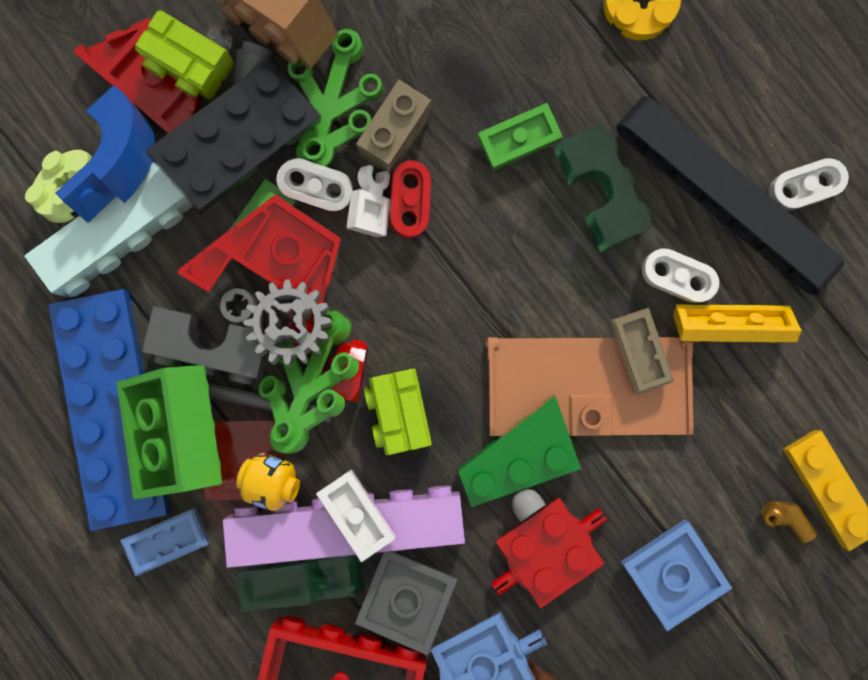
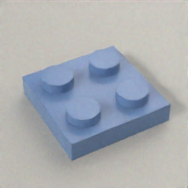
[620,519,732,631]

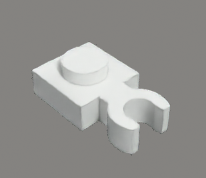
[347,165,390,238]

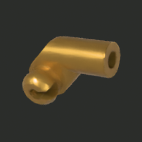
[761,501,817,544]

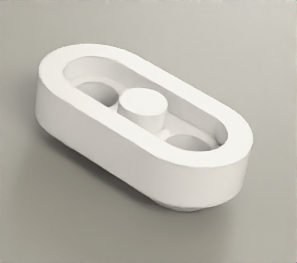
[276,158,353,211]
[769,158,849,211]
[642,249,719,303]

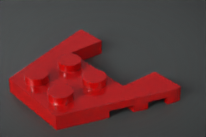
[177,195,341,354]

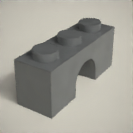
[142,306,270,385]

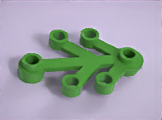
[288,29,384,167]
[259,311,359,454]

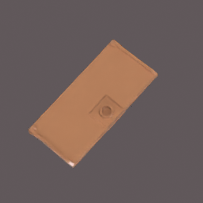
[485,337,694,436]

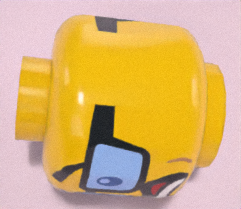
[236,453,300,511]

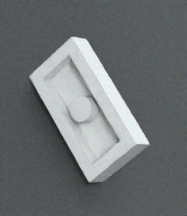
[316,469,396,562]

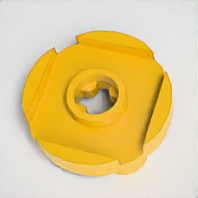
[603,0,681,40]

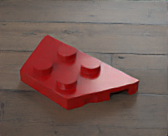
[73,18,203,134]

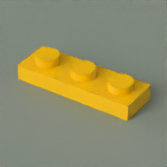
[673,304,802,343]
[783,430,868,551]

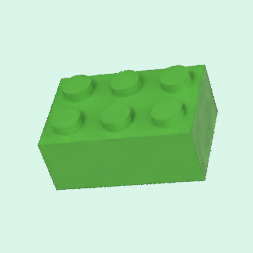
[116,365,223,500]

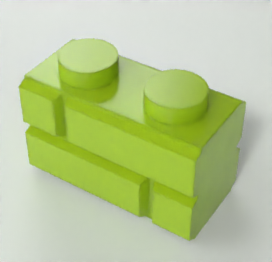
[135,10,234,100]
[364,368,432,455]

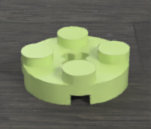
[25,150,92,223]

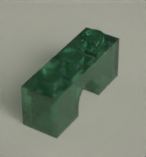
[554,123,651,253]

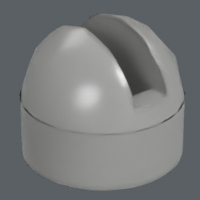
[512,489,546,522]

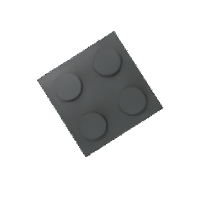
[355,551,458,656]

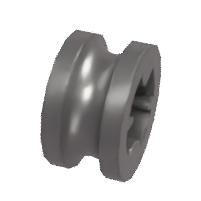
[220,288,258,324]

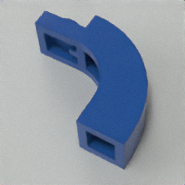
[55,85,155,223]

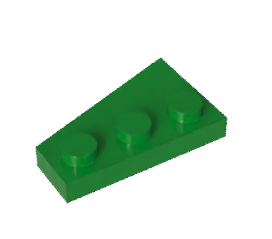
[458,394,581,507]

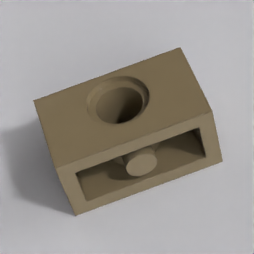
[356,80,432,176]

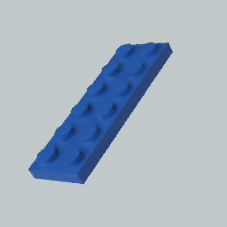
[48,289,171,531]

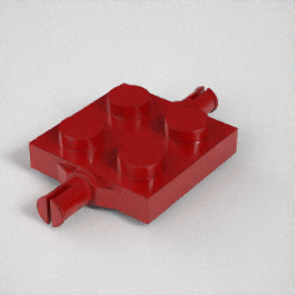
[491,497,608,608]

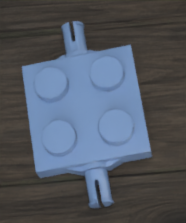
[430,612,547,680]

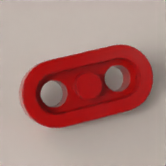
[389,160,431,239]

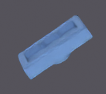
[120,507,211,577]

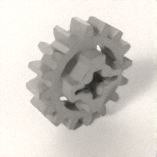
[243,280,332,367]

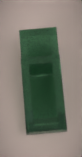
[235,555,365,611]

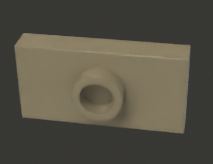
[609,308,674,394]

